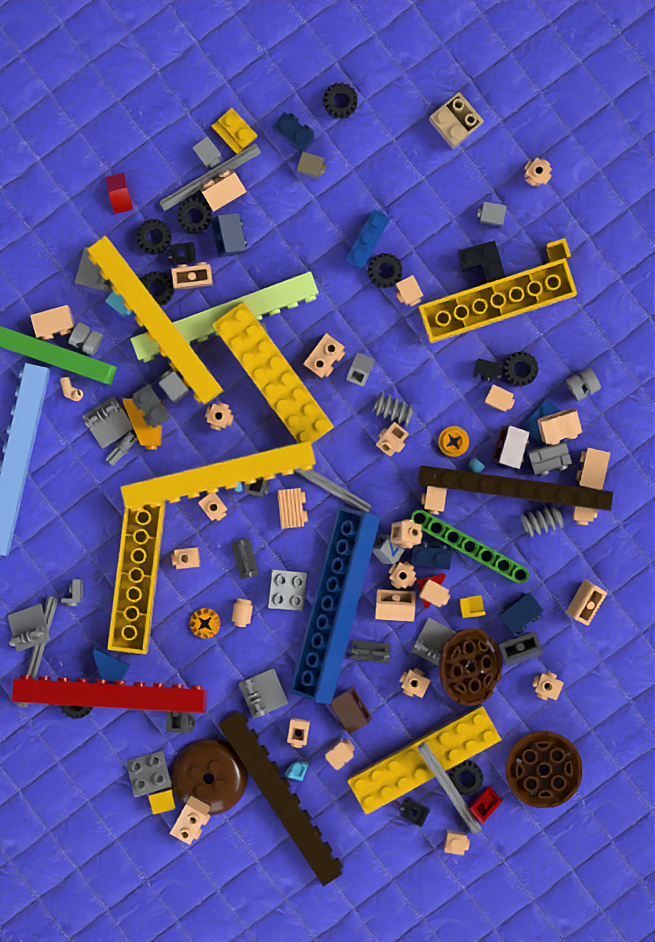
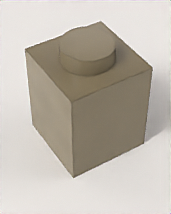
[297,152,327,180]

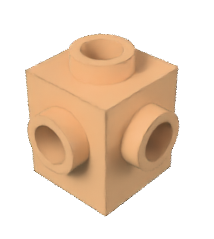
[523,158,552,188]
[205,402,234,431]
[376,422,409,457]
[390,520,422,548]
[388,561,417,590]
[399,668,431,698]
[532,671,564,701]

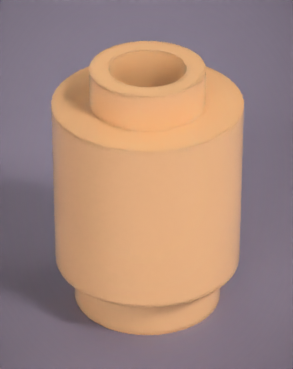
[231,598,253,627]

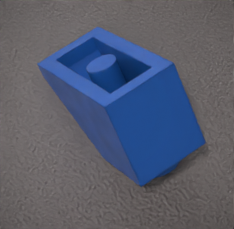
[93,648,131,684]

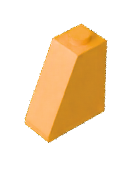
[123,399,163,450]

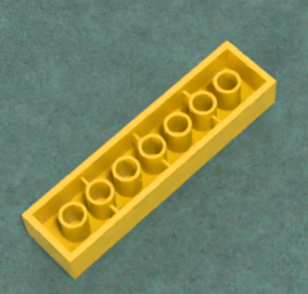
[418,258,578,344]
[212,301,334,444]
[107,500,166,654]
[347,704,501,815]

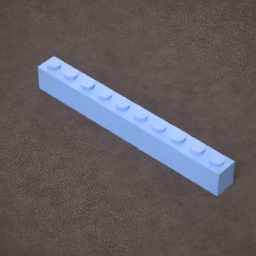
[0,363,51,556]

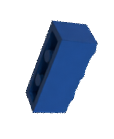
[346,209,391,271]

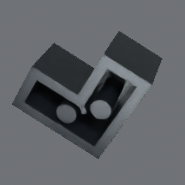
[457,240,505,284]

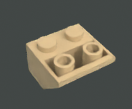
[429,92,484,150]

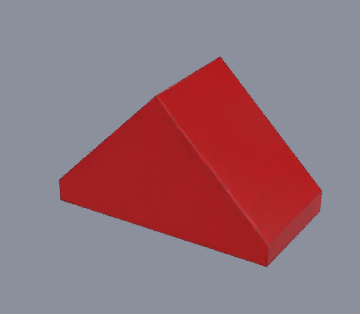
[106,172,133,214]
[416,573,446,609]
[467,786,502,824]

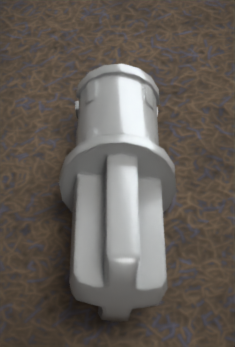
[106,431,138,465]

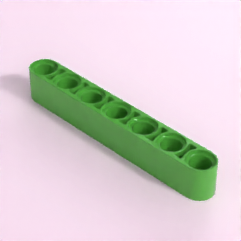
[0,326,117,385]
[410,510,529,584]

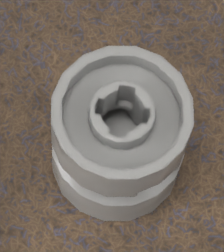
[68,322,104,356]
[566,367,601,402]

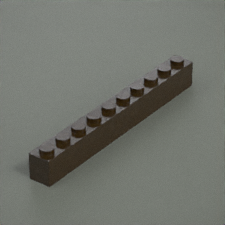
[418,465,614,511]
[218,710,344,887]

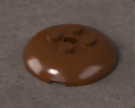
[439,628,502,706]
[505,731,583,808]
[171,738,248,815]

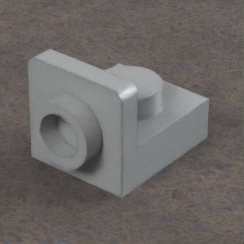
[61,579,83,606]

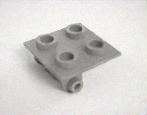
[75,246,114,293]
[82,396,134,449]
[268,569,307,611]
[8,604,51,652]
[411,618,456,666]
[239,668,289,719]
[126,751,172,797]

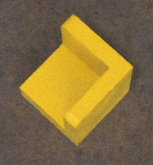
[545,238,571,263]
[459,595,486,618]
[149,788,175,814]

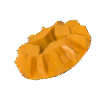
[438,426,469,457]
[190,608,220,639]

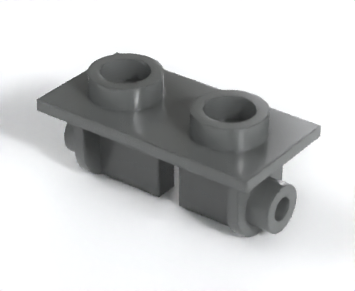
[231,538,259,580]
[351,640,391,664]

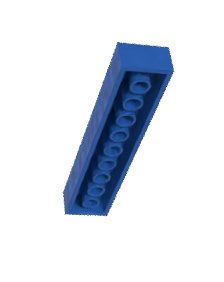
[289,506,381,704]

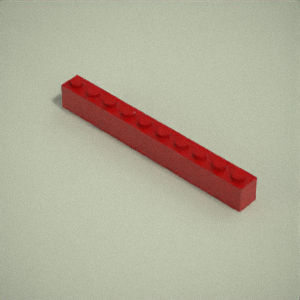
[12,675,208,713]

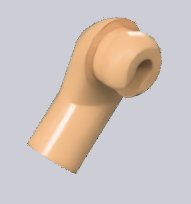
[60,377,83,401]

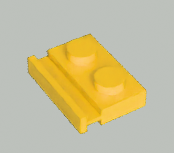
[212,108,258,154]

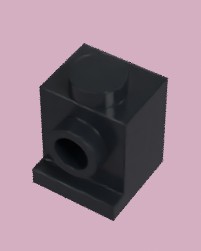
[168,242,197,265]
[472,358,503,382]
[399,797,430,827]

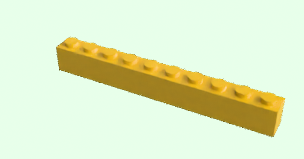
[87,235,223,405]
[121,441,316,512]

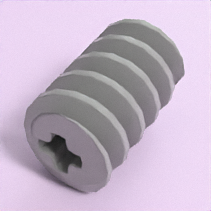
[371,392,414,428]
[520,506,563,537]

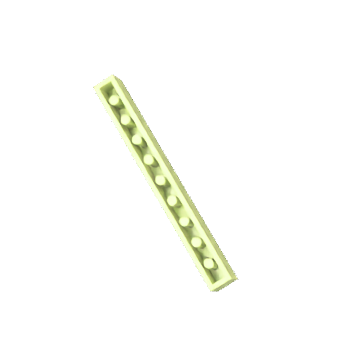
[130,271,319,363]

